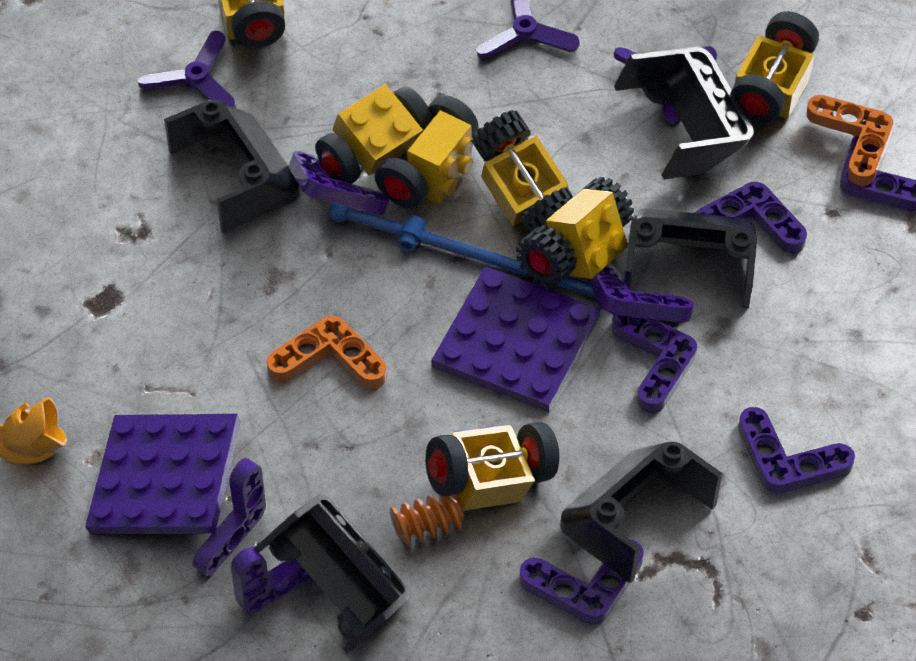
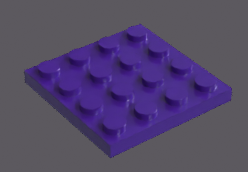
[431,266,600,412]
[85,413,241,534]

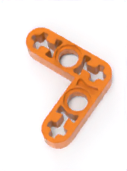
[806,95,893,186]
[267,316,387,389]

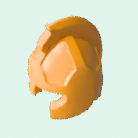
[0,397,67,465]

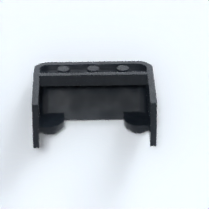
[614,47,753,180]
[164,100,300,233]
[624,208,757,308]
[560,441,723,583]
[254,494,410,654]

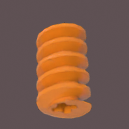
[390,494,464,546]

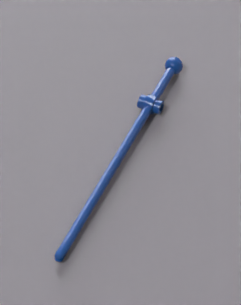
[329,203,681,323]

